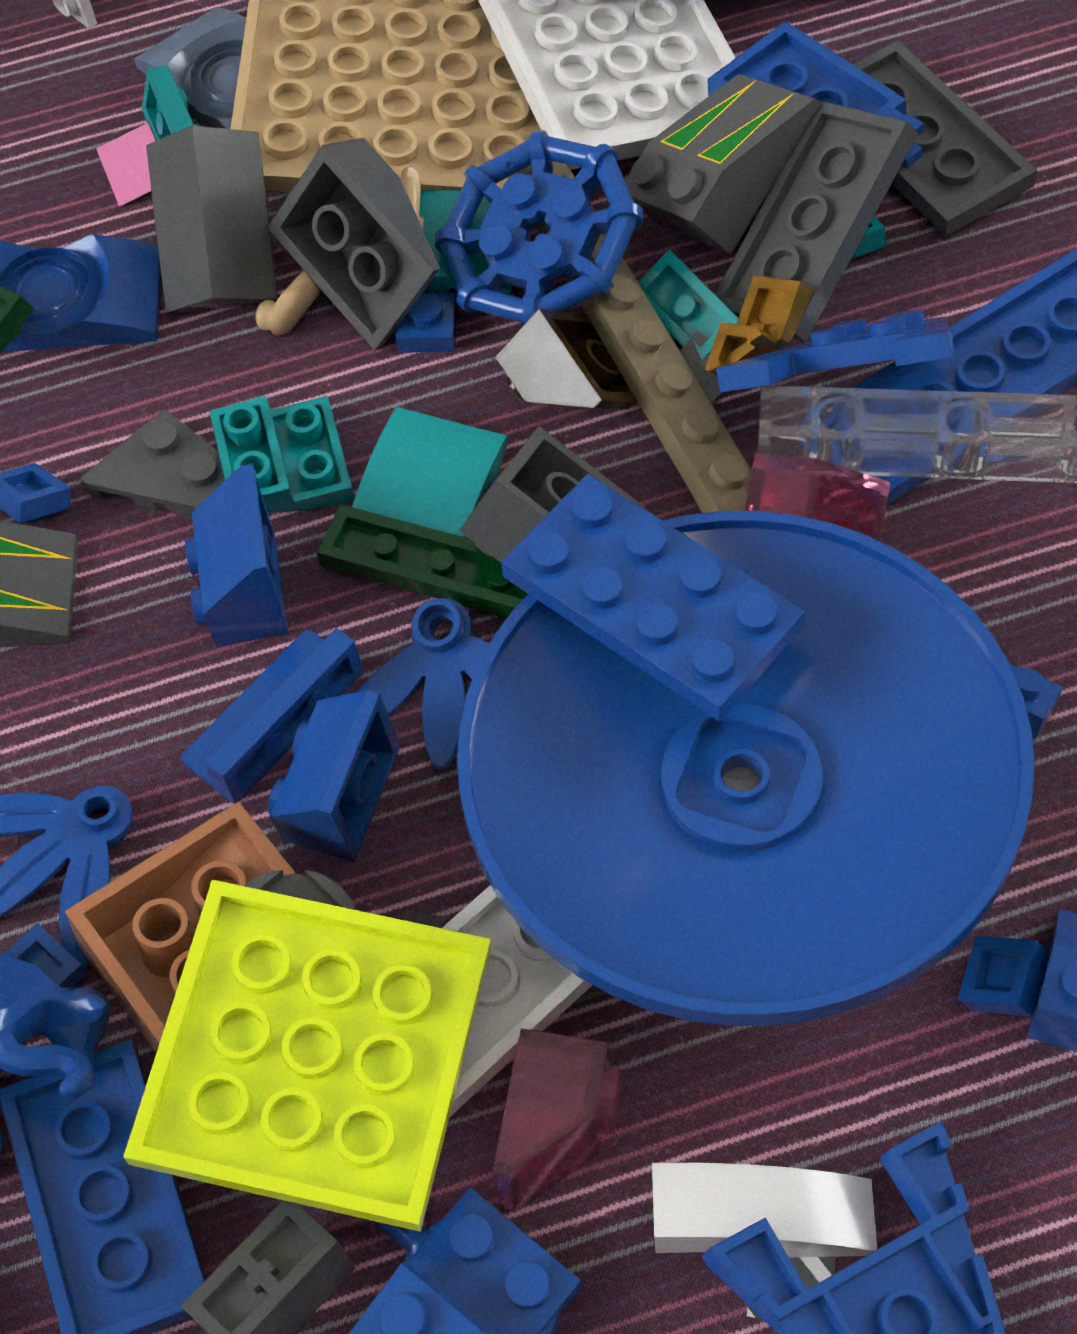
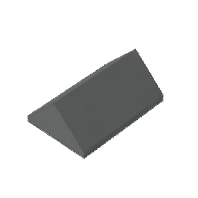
[146,125,278,315]

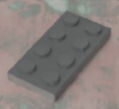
[853,40,1038,237]
[715,101,918,342]

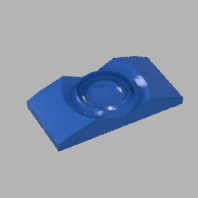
[0,234,162,352]

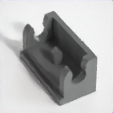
[181,1200,356,1334]

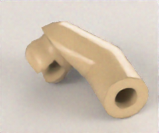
[255,270,322,336]

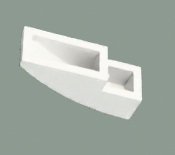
[652,1163,877,1258]

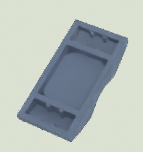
[134,7,246,129]

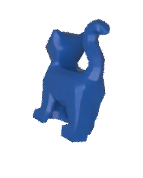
[0,953,112,1099]

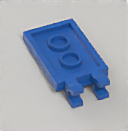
[707,21,924,168]

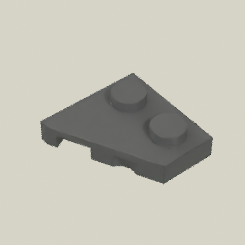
[80,409,225,518]

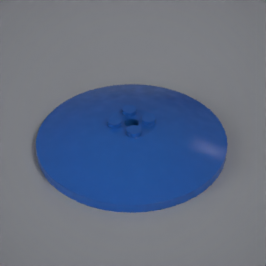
[457,511,1035,1026]

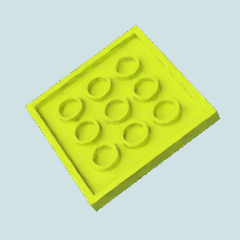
[123,880,492,1232]

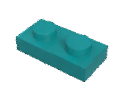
[142,66,199,141]
[638,249,738,360]

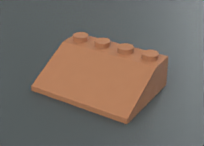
[65,801,295,1054]

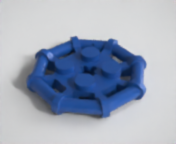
[434,130,643,323]

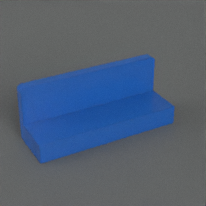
[181,628,364,804]

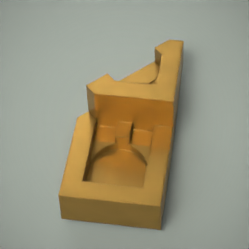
[705,275,813,376]

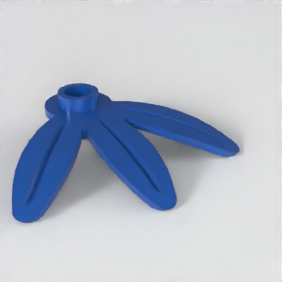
[356,598,489,770]
[0,786,133,969]

